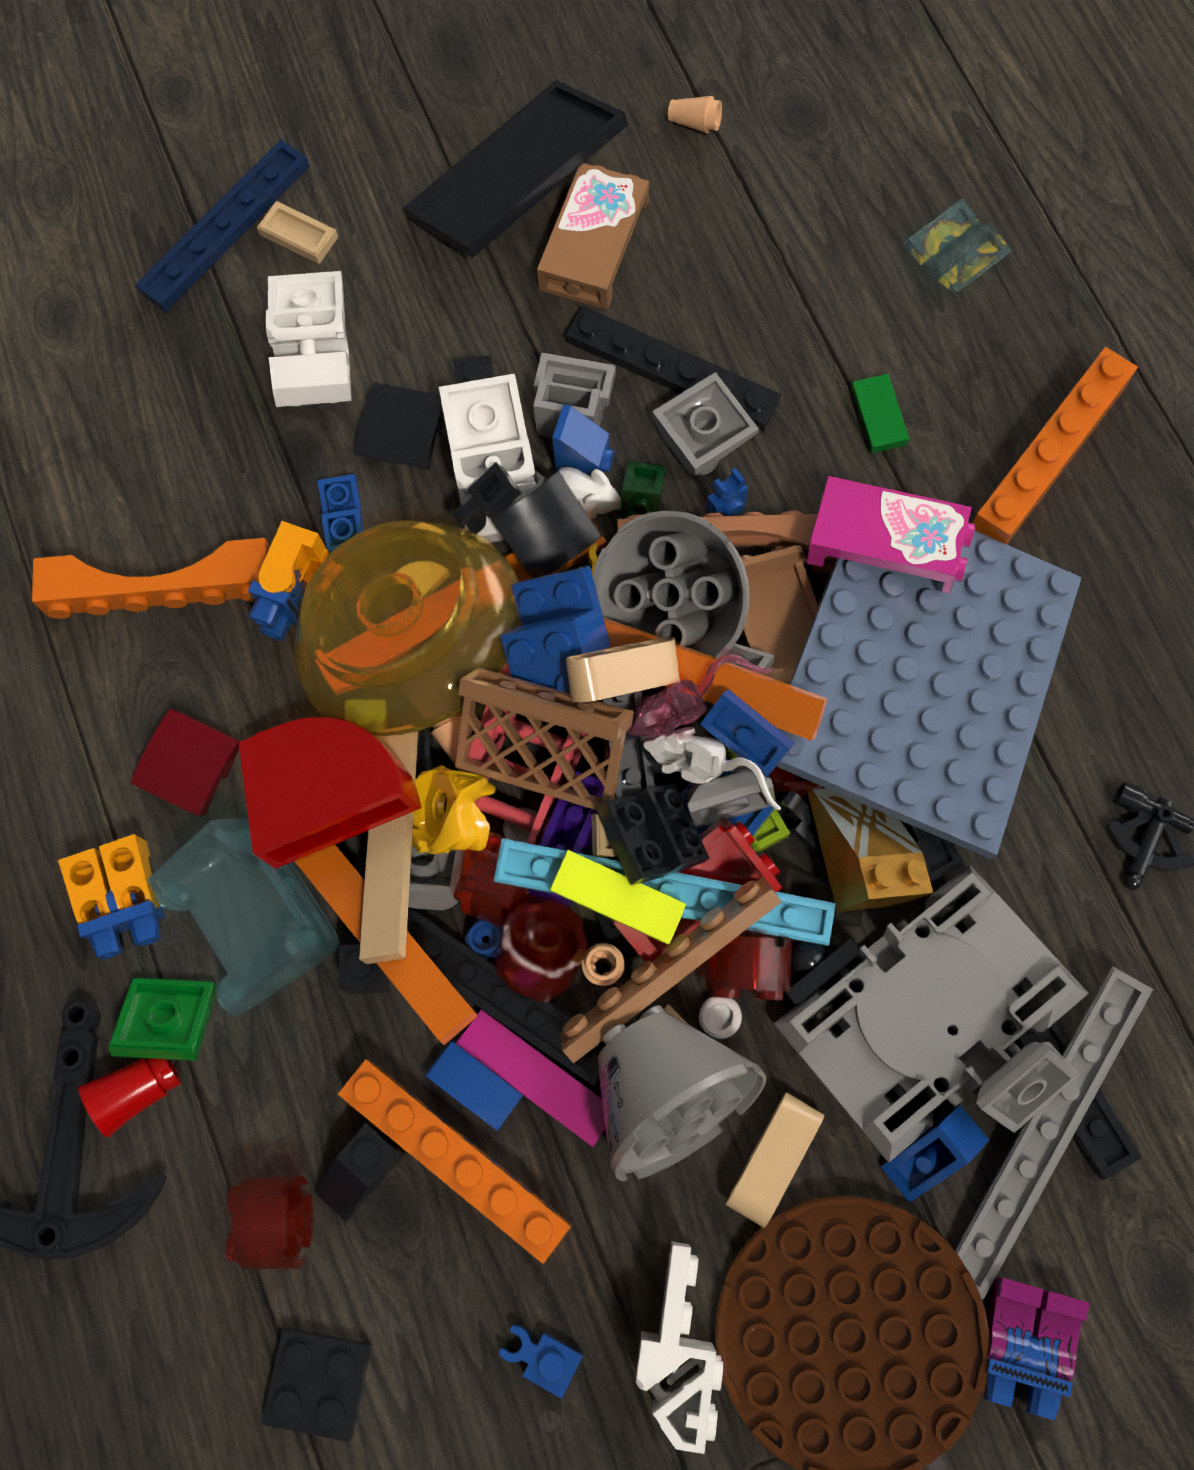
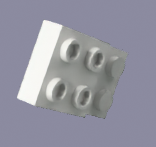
[266,271,352,407]
[439,373,536,546]
[636,1241,723,1454]

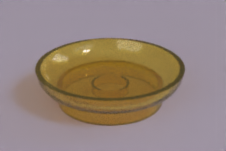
[294,521,521,736]

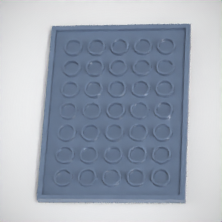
[776,484,1082,859]

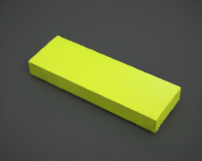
[549,850,687,945]

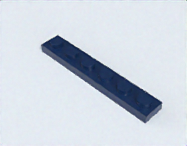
[135,139,310,313]

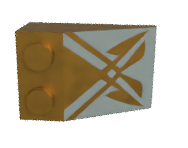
[808,788,933,912]

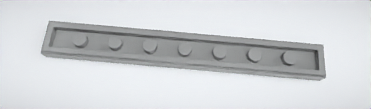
[954,967,1153,1300]

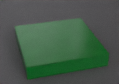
[108,978,217,1061]

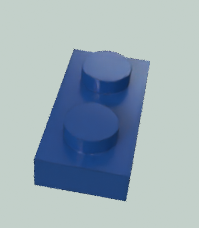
[700,689,795,777]

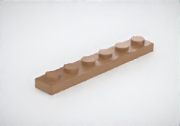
[560,876,782,1063]

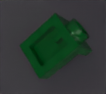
[620,462,666,519]

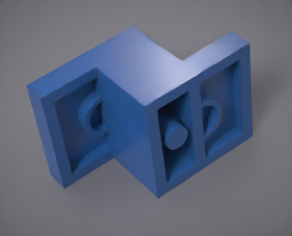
[500,566,611,701]

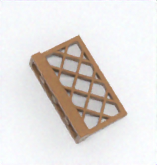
[455,667,634,810]

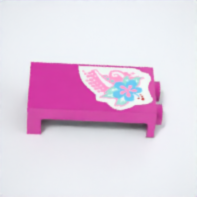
[807,476,975,594]

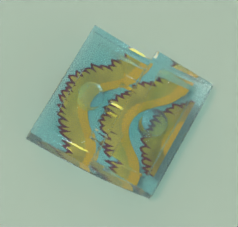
[904,198,1012,294]

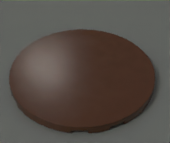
[715,1196,990,1470]

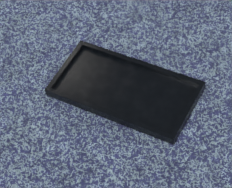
[403,80,629,258]

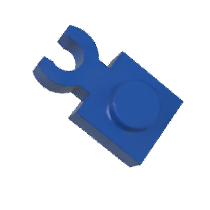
[706,468,748,516]
[499,1324,583,1399]

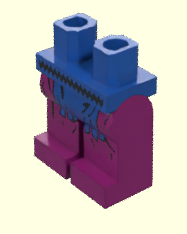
[983,1277,1090,1420]

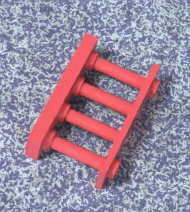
[461,658,588,846]

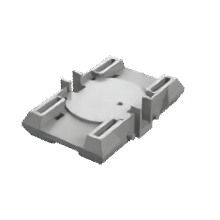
[774,864,1089,1163]

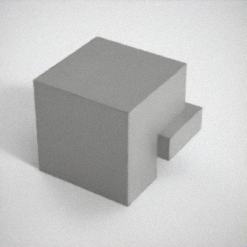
[533,353,616,438]

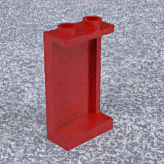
[611,816,783,962]

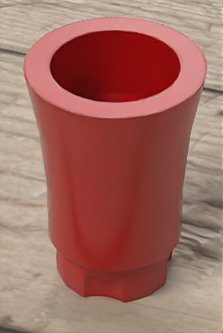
[78,1058,181,1138]

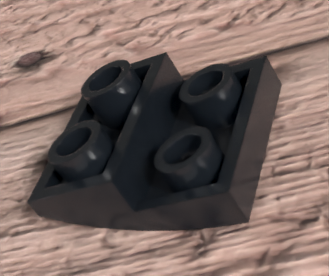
[354,382,444,470]
[491,470,601,579]
[596,783,710,885]

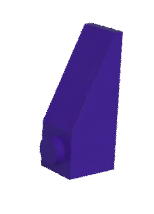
[526,770,604,910]

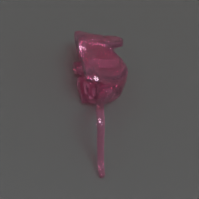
[630,654,774,737]

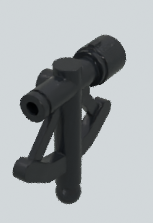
[1107,782,1194,890]

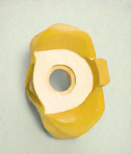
[412,766,496,855]

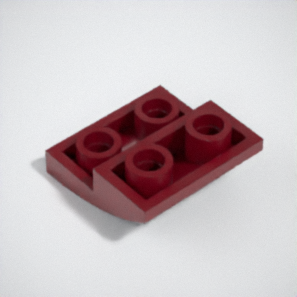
[130,709,241,817]

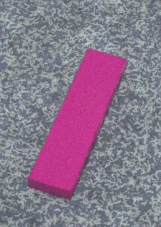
[456,1009,606,1147]

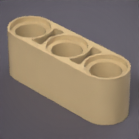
[566,638,680,702]
[725,1092,824,1228]

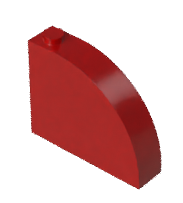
[239,717,422,869]

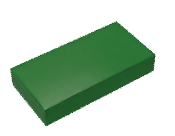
[851,374,909,453]

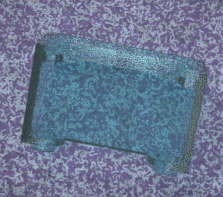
[147,817,339,1017]

